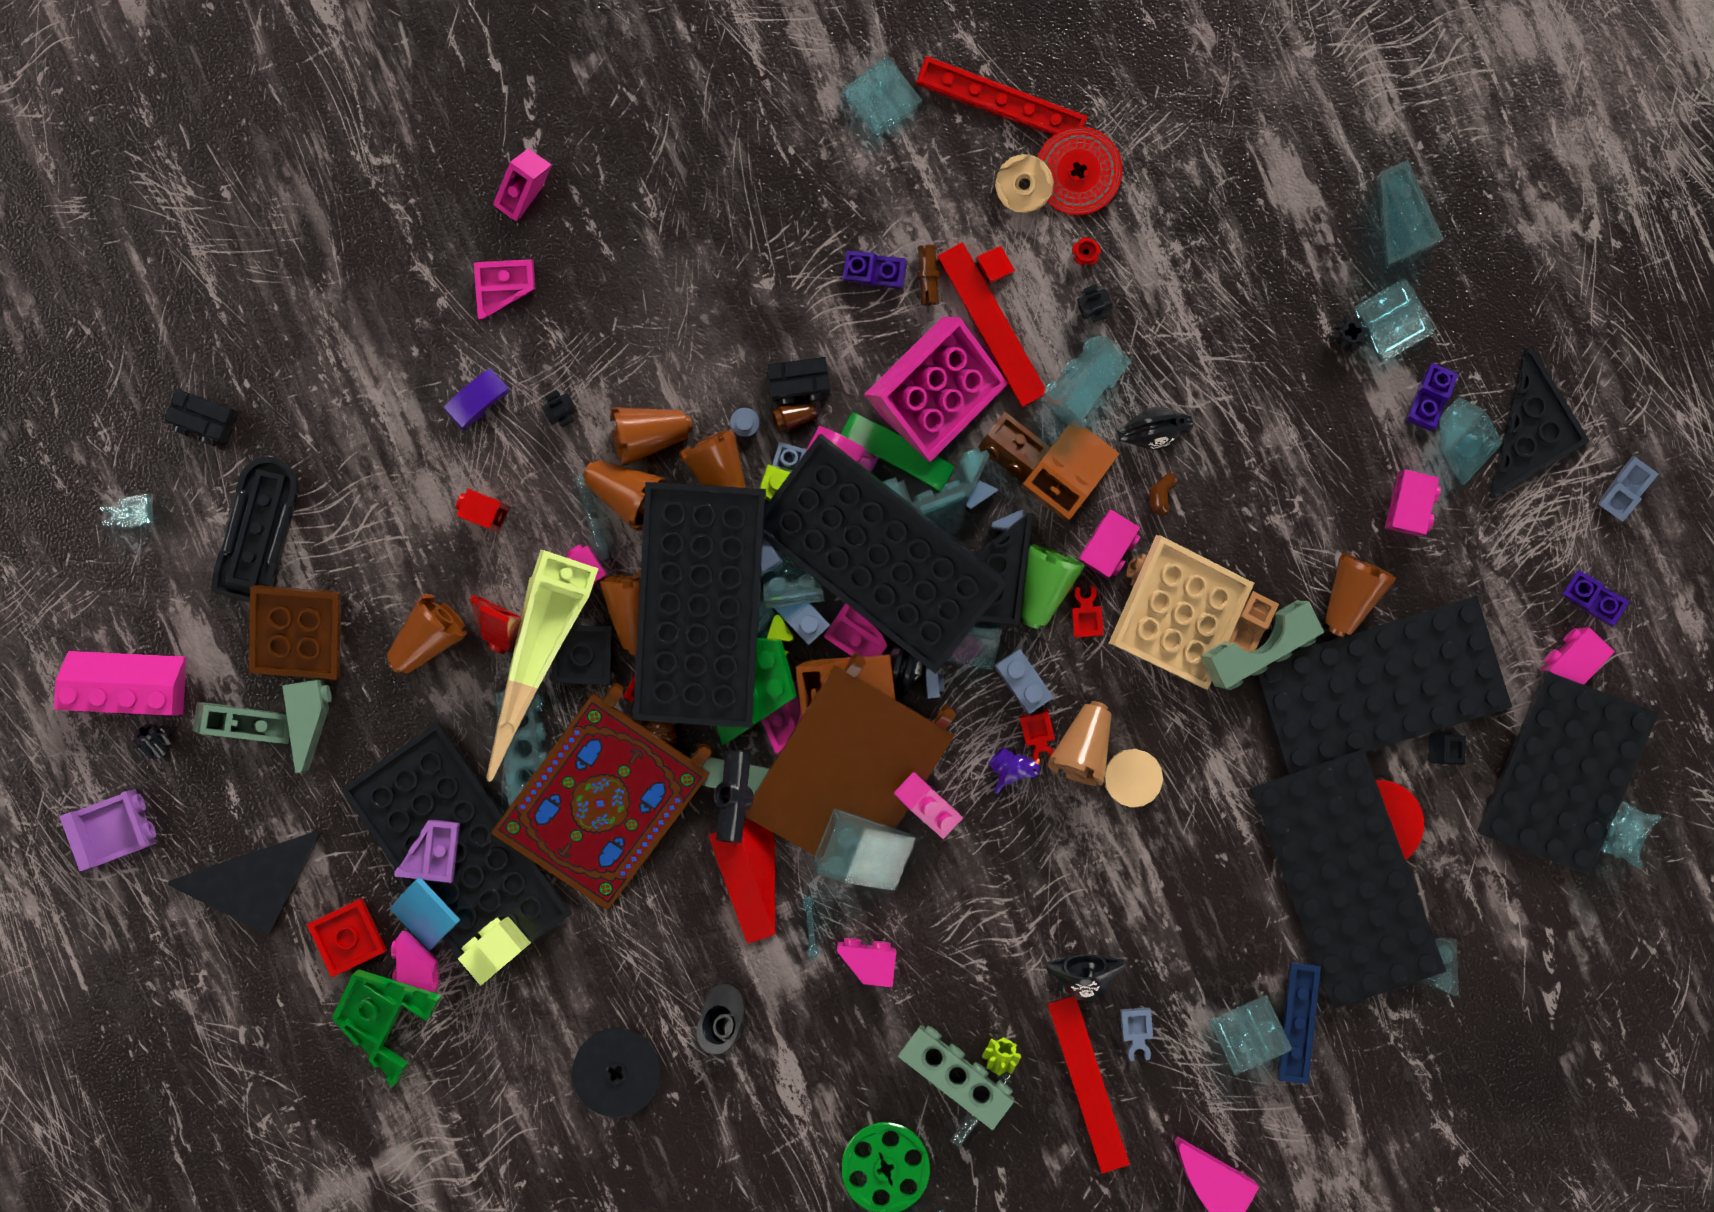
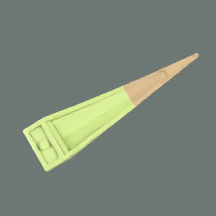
[486,550,599,782]

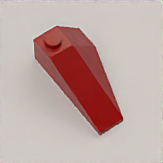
[469,594,521,655]
[709,819,775,944]

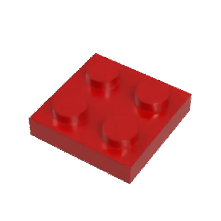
[306,898,387,978]

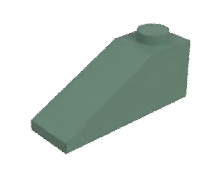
[282,680,332,773]
[192,702,290,744]

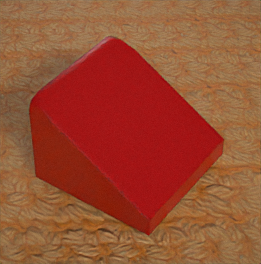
[976,246,1015,285]

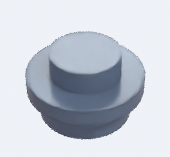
[730,408,760,437]

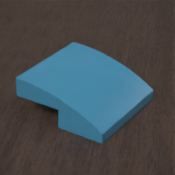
[390,877,460,951]

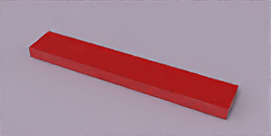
[915,56,1088,136]
[937,242,1048,408]
[1047,996,1130,1174]

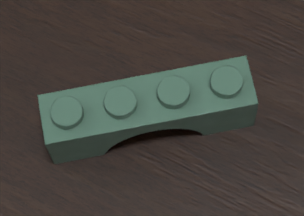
[1200,600,1324,690]

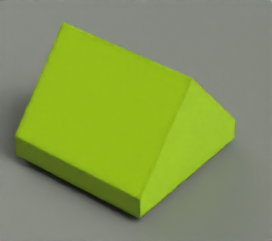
[767,614,794,642]

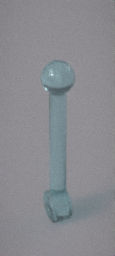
[802,896,819,958]

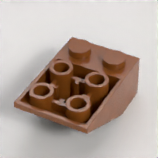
[1020,418,1120,522]
[796,654,896,716]

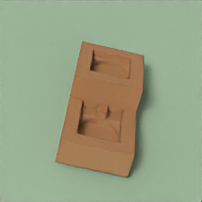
[1229,591,1279,652]

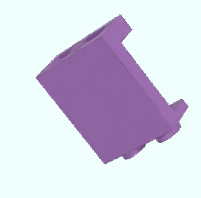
[59,789,156,872]

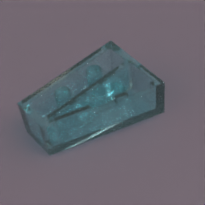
[1376,160,1444,269]
[1040,335,1131,429]

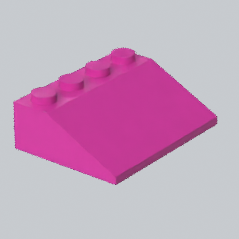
[864,316,1008,462]

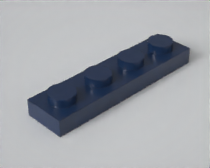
[1277,961,1321,1084]

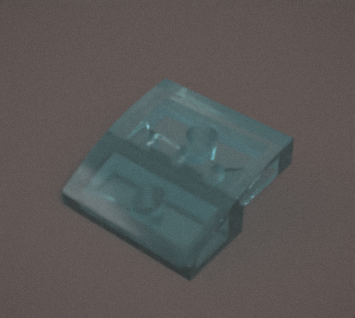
[1354,279,1435,361]
[1209,995,1293,1075]

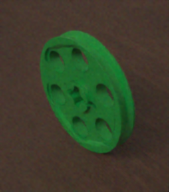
[842,1122,930,1212]

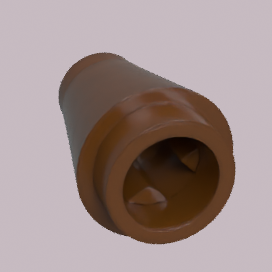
[772,402,817,434]

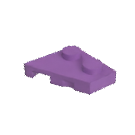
[394,820,460,883]

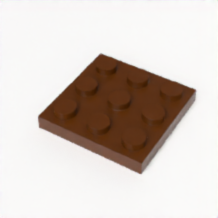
[249,585,341,680]

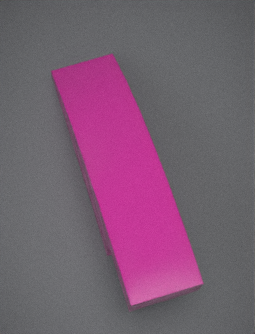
[1175,1136,1259,1212]

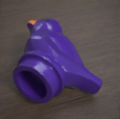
[988,747,1040,794]

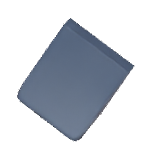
[965,480,998,511]
[990,509,1023,532]

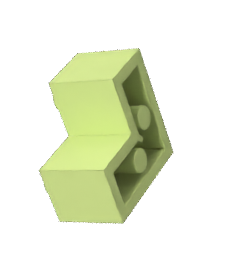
[458,916,531,986]

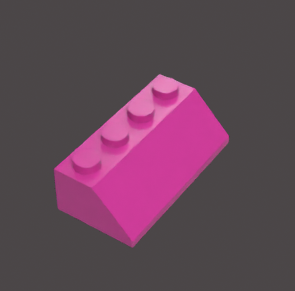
[54,651,187,715]

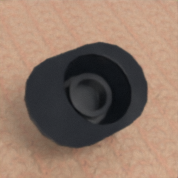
[696,984,745,1055]

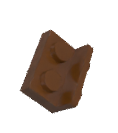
[978,412,1051,482]

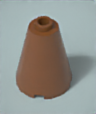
[610,407,693,466]
[679,428,746,488]
[583,460,666,531]
[1325,553,1396,637]
[600,572,641,654]
[387,593,467,674]

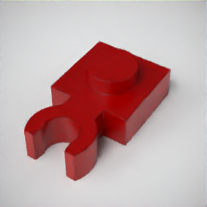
[1071,586,1104,638]
[1019,709,1055,764]

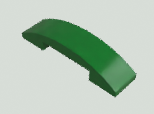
[841,412,955,492]

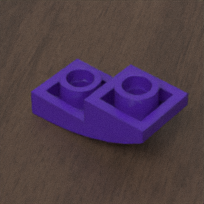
[843,250,907,289]
[1406,363,1458,431]
[444,368,509,430]
[1562,570,1629,628]

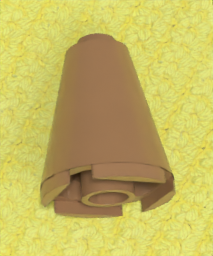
[1047,701,1112,786]

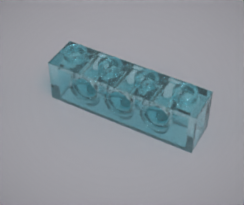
[495,692,548,807]

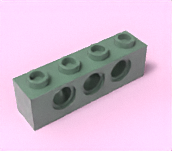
[898,1025,1014,1131]

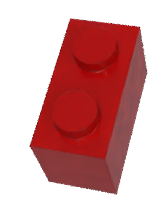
[455,488,510,533]

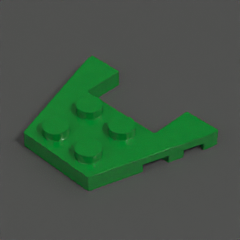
[717,638,797,745]
[332,969,442,1087]

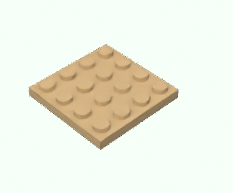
[1109,535,1254,690]

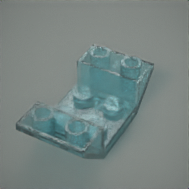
[883,448,990,514]

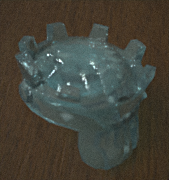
[1601,801,1661,869]

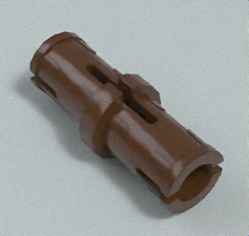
[917,245,940,306]

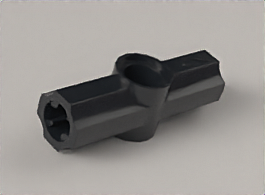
[714,751,754,843]

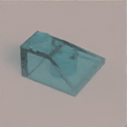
[1440,397,1503,485]

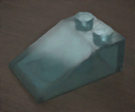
[813,809,916,891]

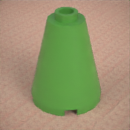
[1020,544,1084,629]

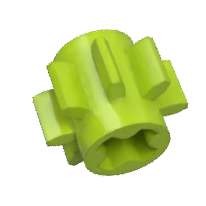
[982,1037,1021,1076]

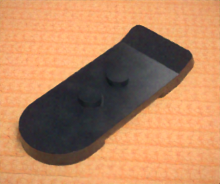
[211,457,299,602]

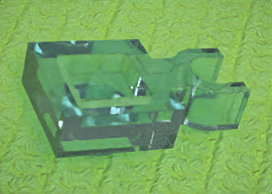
[100,494,154,529]

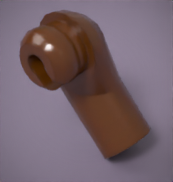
[1149,472,1178,516]

